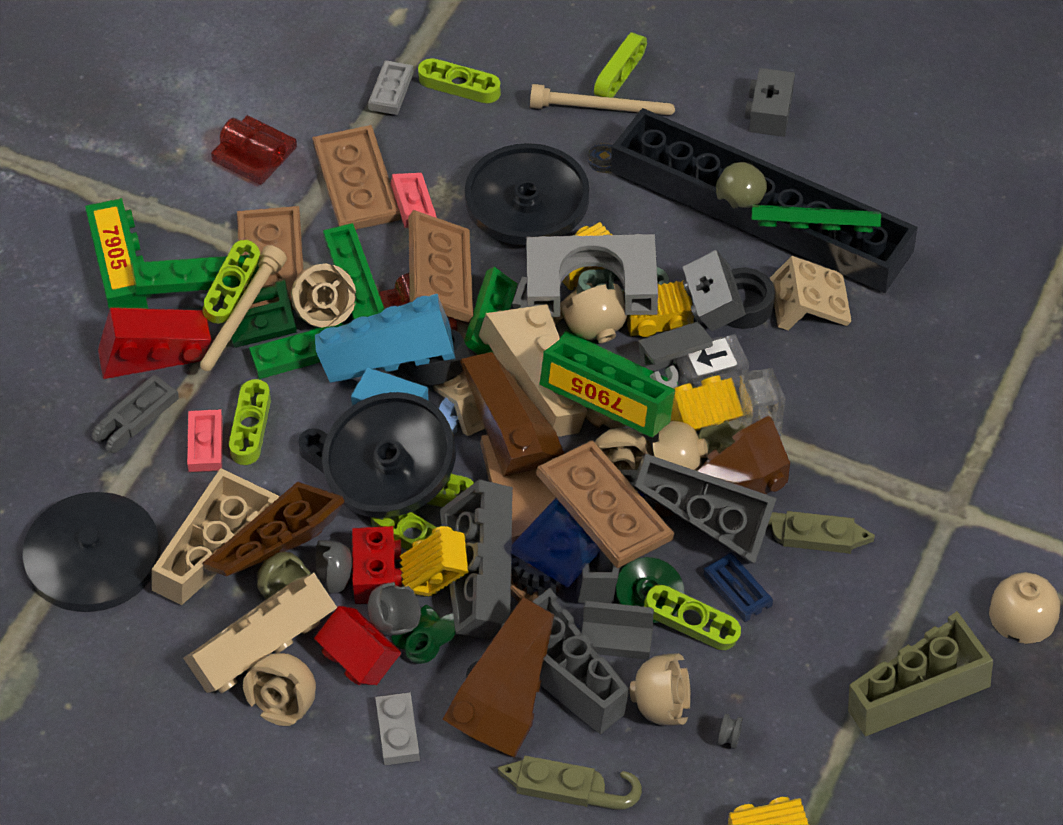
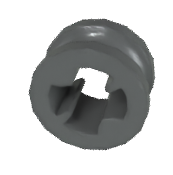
[718,713,743,749]

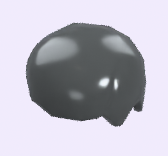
[316,540,353,593]
[367,582,421,636]

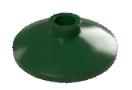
[615,557,684,623]

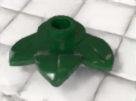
[392,605,456,664]

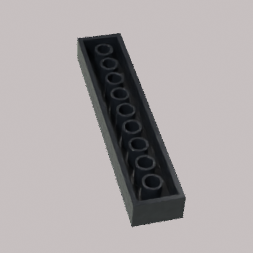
[611,108,918,293]

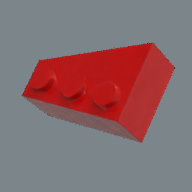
[98,308,211,379]

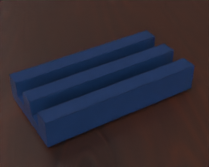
[703,552,773,622]

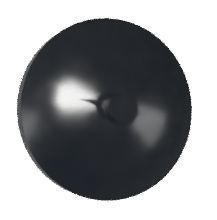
[465,143,589,245]
[322,392,456,518]
[22,492,161,612]

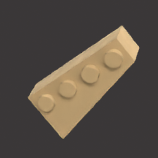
[479,304,587,437]
[152,468,280,605]
[183,573,337,694]

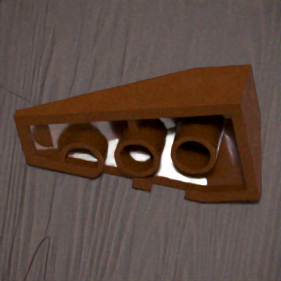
[460,352,564,477]
[655,415,790,518]
[202,482,345,577]
[442,597,554,757]

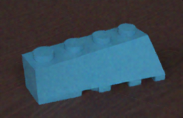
[315,294,455,383]

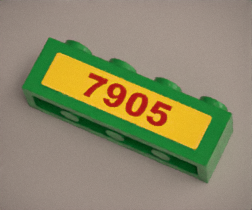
[85,198,152,309]
[539,338,675,438]

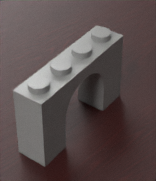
[526,234,658,317]

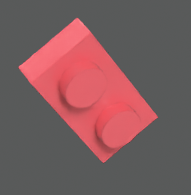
[390,173,437,228]
[187,409,223,472]

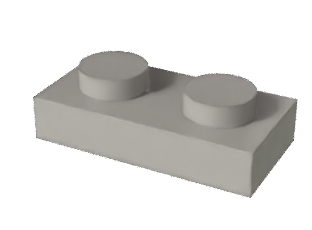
[375,692,420,765]

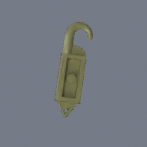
[768,511,875,554]
[498,755,642,810]

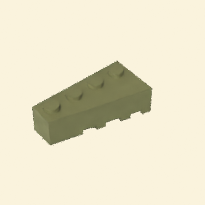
[848,611,993,737]

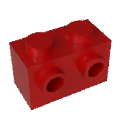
[352,526,403,604]
[314,606,401,685]

